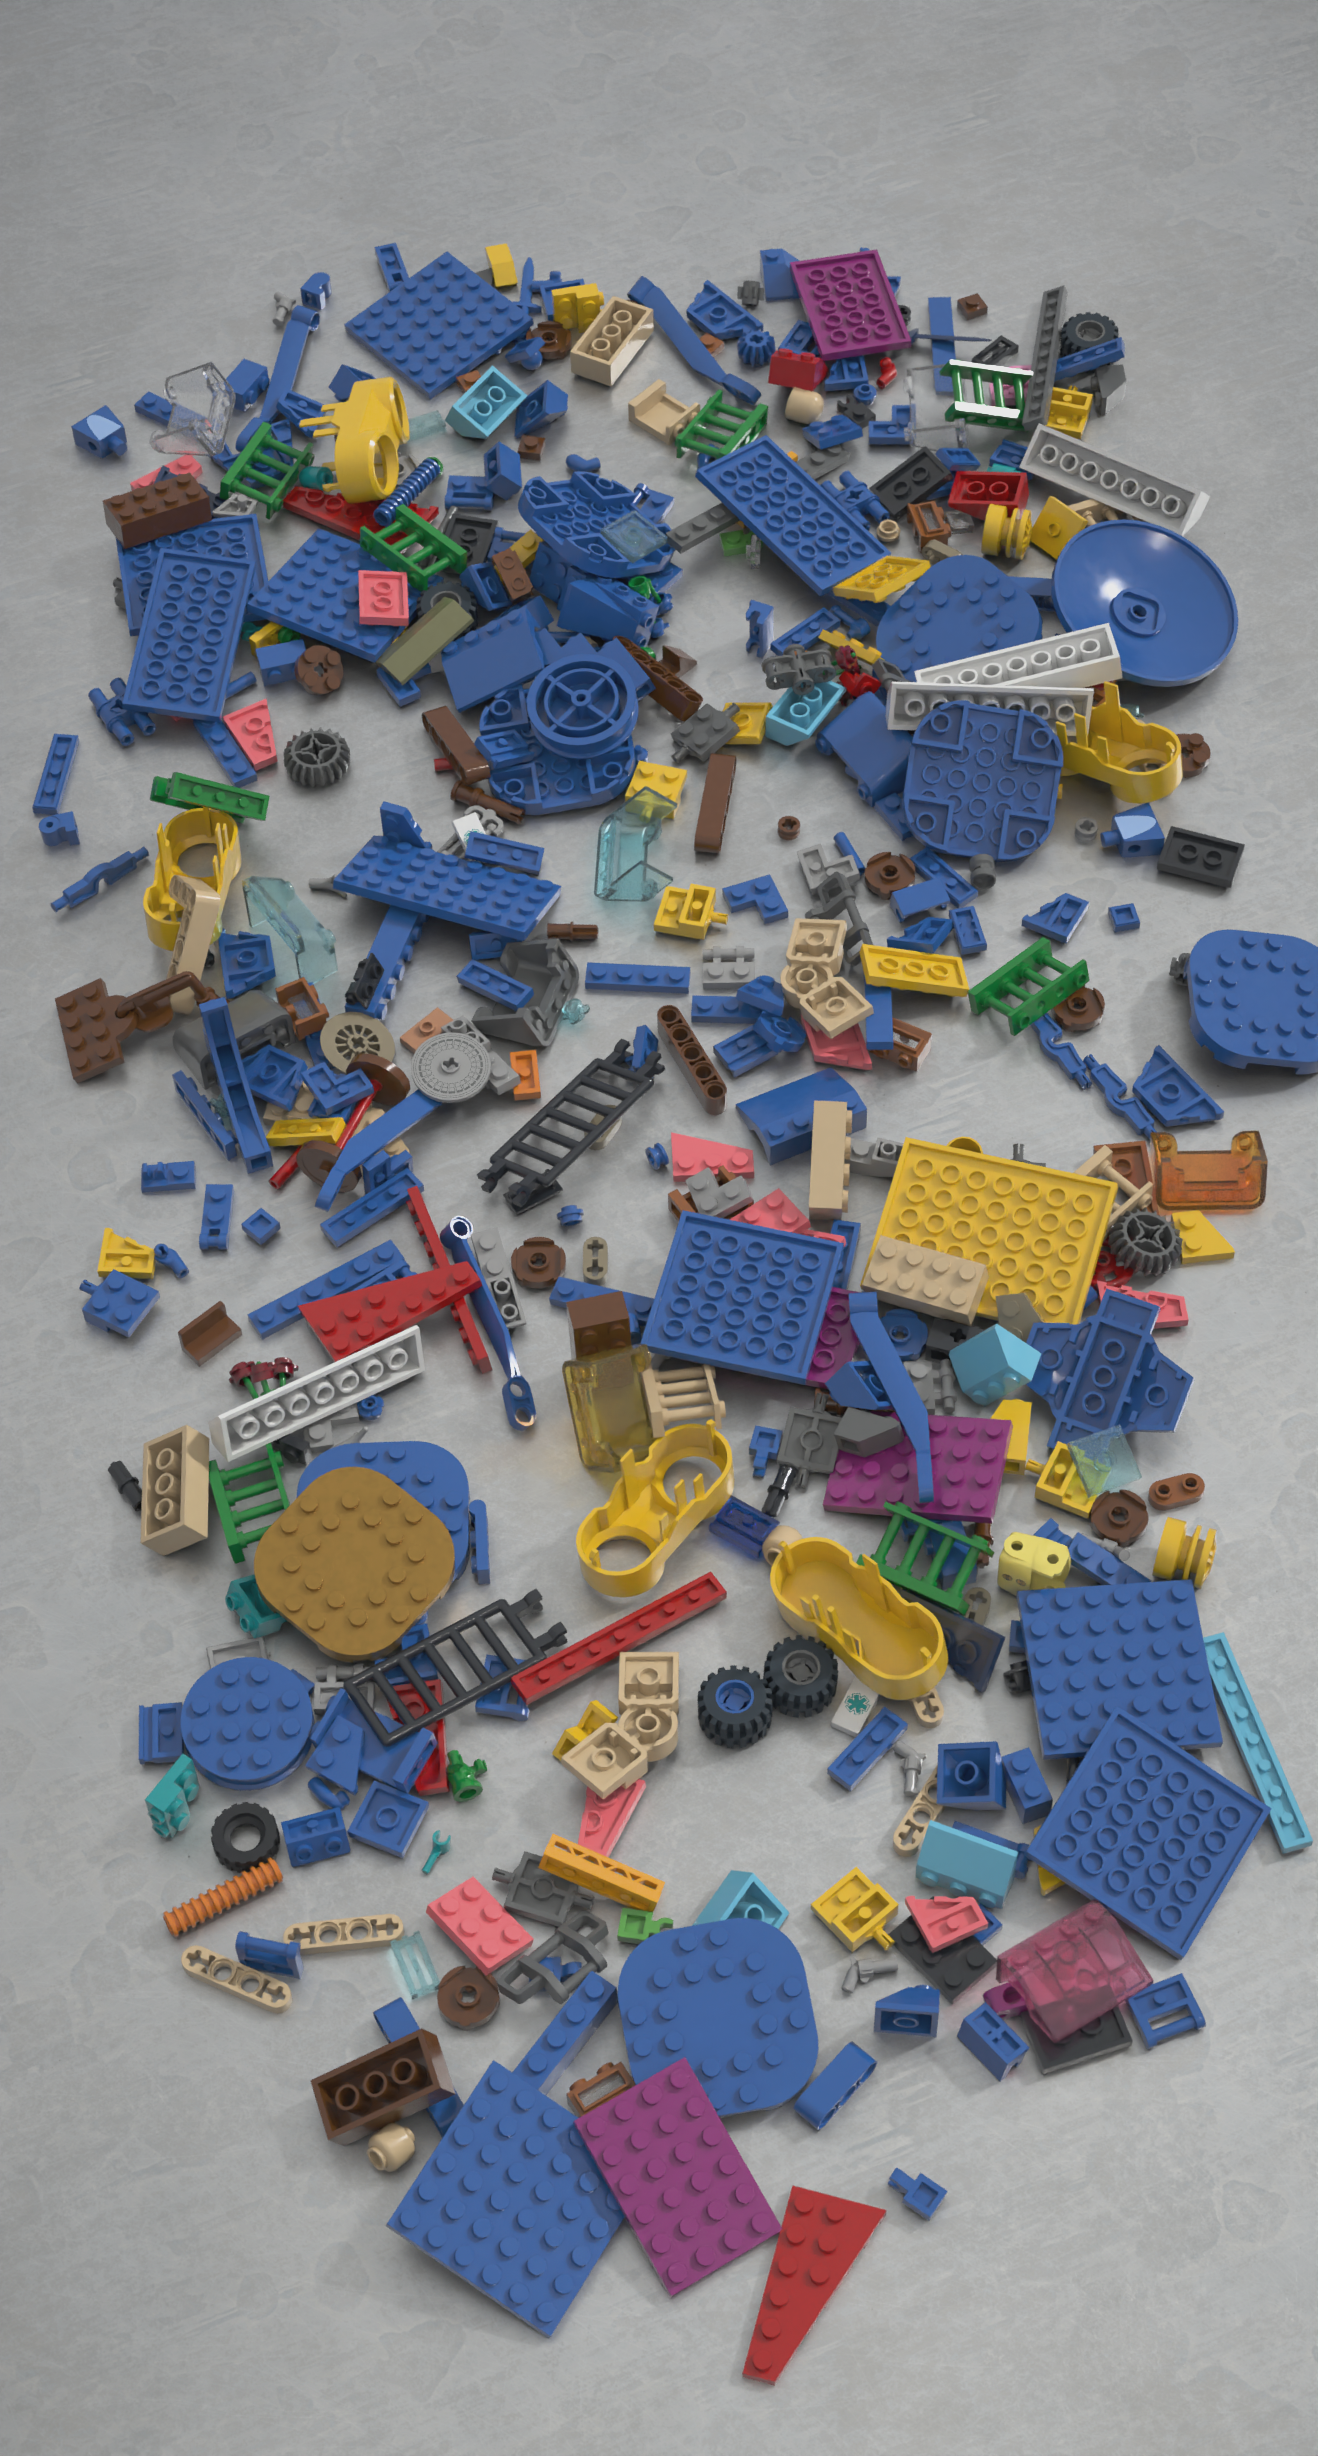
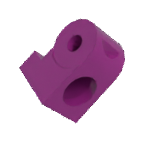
[983,1977,1034,2020]

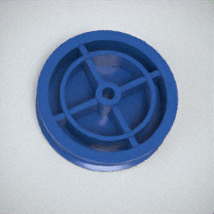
[527,654,639,759]
[180,1657,315,1791]

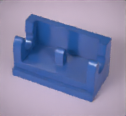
[746,600,774,659]
[889,877,950,923]
[957,2002,1030,2081]

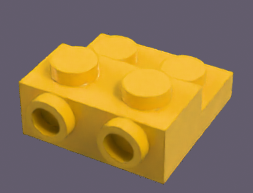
[552,283,604,333]

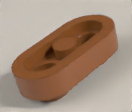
[1148,1473,1205,1511]

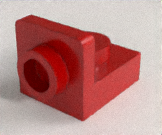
[839,670,881,698]

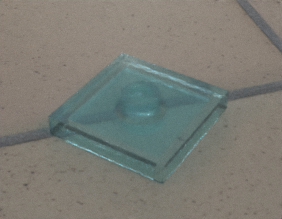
[600,510,668,563]
[1067,1425,1142,1498]

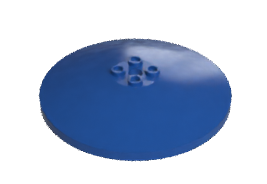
[1051,519,1238,687]

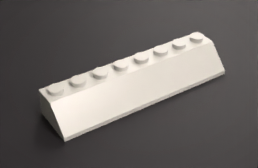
[1019,424,1210,536]
[914,623,1122,688]
[885,682,1094,736]
[208,1325,425,1462]

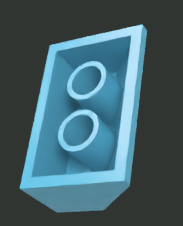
[445,365,528,439]
[766,681,846,746]
[949,1324,1042,1406]
[915,1820,1018,1909]
[692,1870,789,1929]

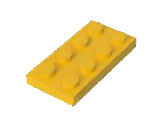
[859,944,969,997]

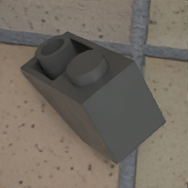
[1091,364,1126,416]
[834,1407,905,1457]

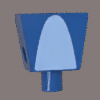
[71,405,127,458]
[1100,803,1165,858]

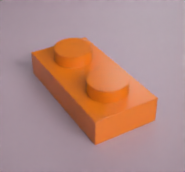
[510,1050,541,1101]

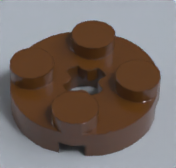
[526,321,572,360]
[294,645,343,696]
[1177,733,1211,778]
[865,852,915,900]
[1052,984,1105,1032]
[511,1237,566,1288]
[1090,1489,1149,1548]
[437,1966,500,2031]

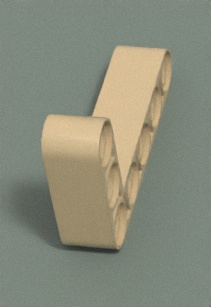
[166,875,220,1015]

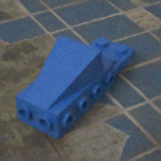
[529,541,659,647]

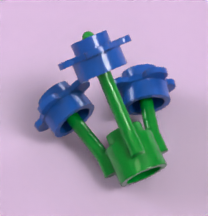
[628,576,673,638]

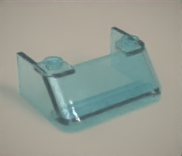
[594,786,677,902]
[242,875,338,984]

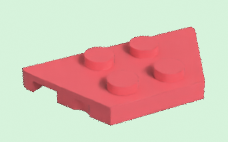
[801,1014,872,1070]

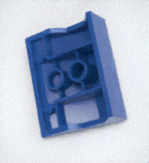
[441,606,544,713]
[736,1067,867,1166]

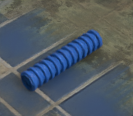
[373,459,440,527]

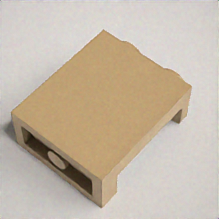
[628,379,700,445]

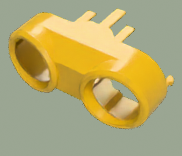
[299,377,410,504]
[1056,681,1183,804]
[143,807,241,951]
[576,1419,735,1598]

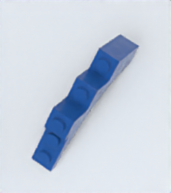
[520,628,656,702]
[199,997,273,1174]

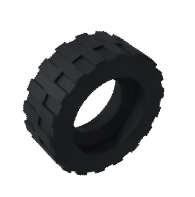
[211,1802,280,1873]

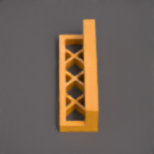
[538,1834,665,1912]

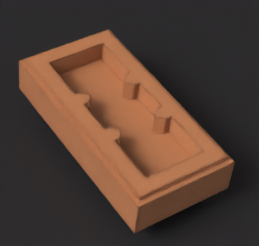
[400,1007,453,1053]

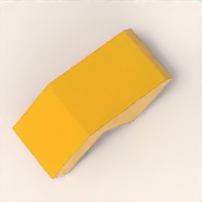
[485,243,518,289]
[552,1700,618,1761]

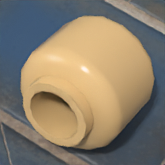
[762,1525,803,1566]
[367,2123,415,2172]

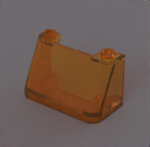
[1150,1131,1268,1211]

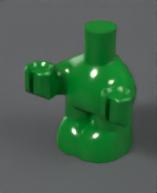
[447,1750,487,1802]

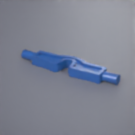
[50,847,149,913]
[1022,1002,1092,1090]
[1083,1054,1162,1145]

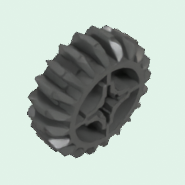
[283,727,350,788]
[1108,1207,1183,1277]

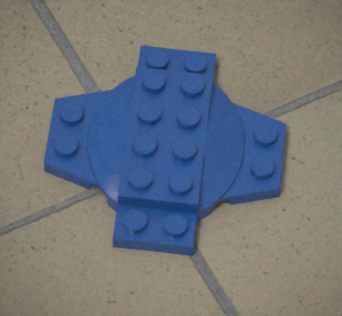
[1025,1288,1195,1465]

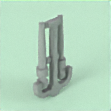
[437,805,504,859]

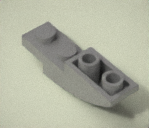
[441,1015,521,1095]
[845,1137,904,1177]
[471,1228,526,1329]

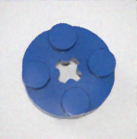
[753,1010,806,1053]
[880,1309,928,1362]

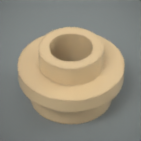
[876,520,900,542]

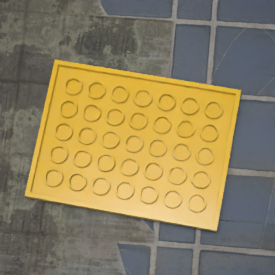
[860,1137,1118,1324]

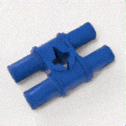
[820,471,890,531]
[88,678,156,746]

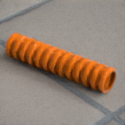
[163,1858,283,1937]

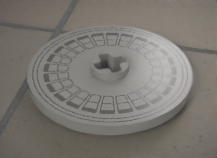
[411,1033,491,1103]

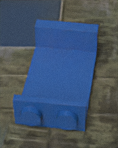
[310,1688,438,1794]

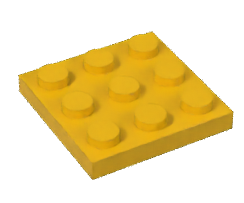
[833,556,931,603]

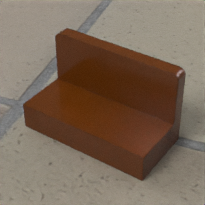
[178,1301,242,1367]

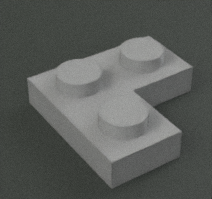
[797,844,861,895]
[685,1167,754,1218]
[303,1402,360,1453]

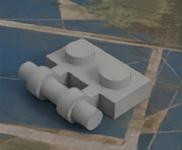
[703,946,755,989]
[904,1359,957,1415]
[313,1664,375,1715]

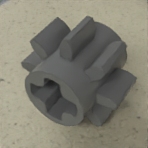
[737,281,765,307]
[1169,953,1190,986]

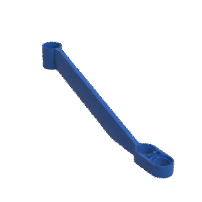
[627,276,762,405]
[236,305,320,453]
[315,1089,443,1212]
[440,1216,537,1431]
[849,1291,934,1503]

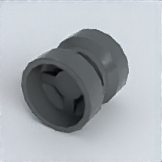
[969,854,996,890]

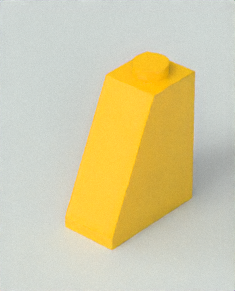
[990,1399,1032,1475]

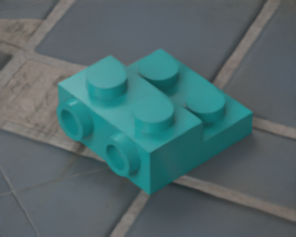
[225,1574,288,1639]
[145,1754,200,1838]

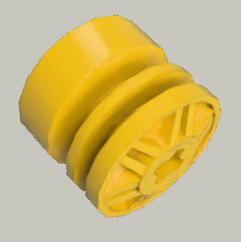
[981,504,1032,560]
[1152,1517,1217,1589]

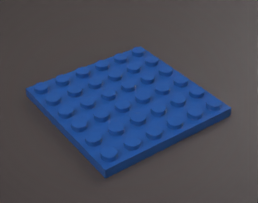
[344,251,534,400]
[116,514,268,637]
[247,528,444,663]
[640,1210,844,1385]
[1016,1579,1223,1760]
[1023,1706,1272,1960]
[385,2060,625,2338]

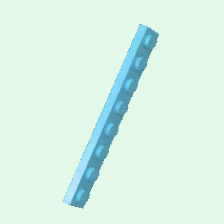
[1203,1632,1313,1854]

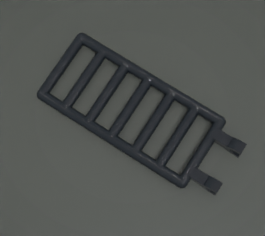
[343,1588,568,1747]

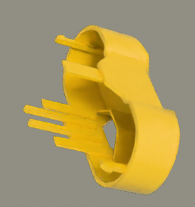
[770,1537,948,1700]

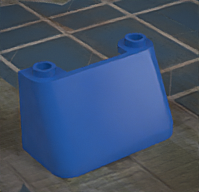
[815,691,912,807]

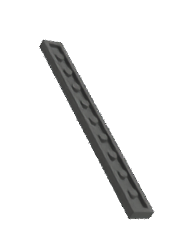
[1022,285,1068,431]
[664,444,850,554]

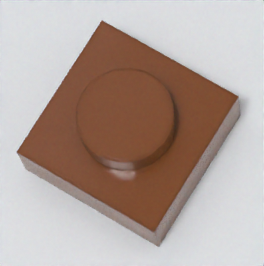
[699,333,724,358]
[456,370,481,394]

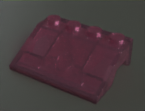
[996,1899,1153,2043]

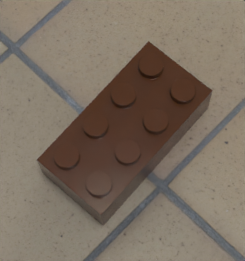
[103,473,212,549]
[566,1291,634,1394]
[310,2028,455,2146]

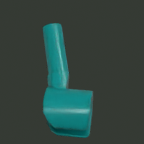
[241,622,265,641]
[422,1830,451,1874]

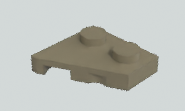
[996,1293,1044,1343]

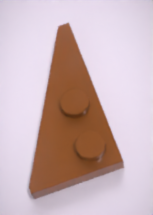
[1093,1140,1160,1216]

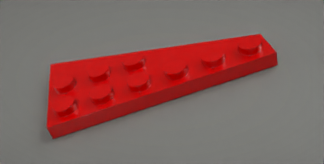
[283,486,439,555]
[298,1261,482,1363]
[742,2185,887,2386]

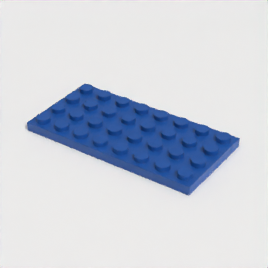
[695,435,891,597]
[122,548,256,723]
[333,835,562,941]

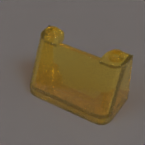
[562,1344,658,1473]

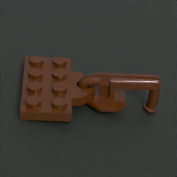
[55,971,209,1083]

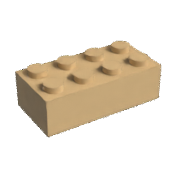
[570,296,654,386]
[809,1100,852,1220]
[862,1235,989,1326]
[141,1425,209,1556]

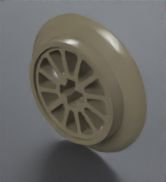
[320,1012,395,1073]

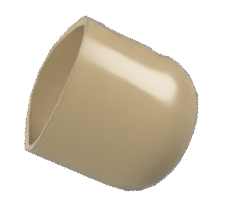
[785,387,824,425]

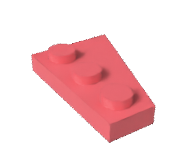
[671,1132,754,1182]
[578,1779,646,1858]

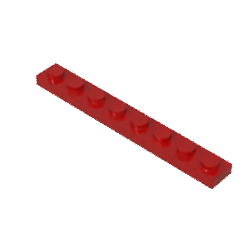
[406,1186,493,1374]
[511,1571,727,1705]

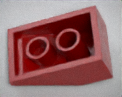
[768,348,829,391]
[948,471,1029,521]

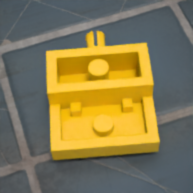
[1044,385,1093,440]
[625,761,687,821]
[654,884,729,940]
[1025,1441,1110,1519]
[811,1867,899,1952]

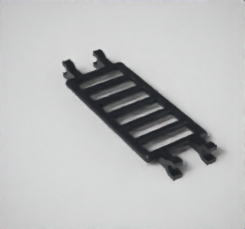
[477,1039,665,1207]

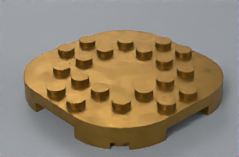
[254,1467,455,1663]

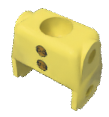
[997,1532,1071,1596]

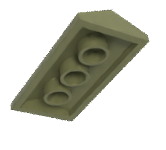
[375,597,474,685]

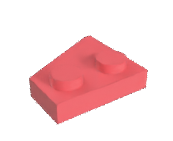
[905,1896,988,1953]

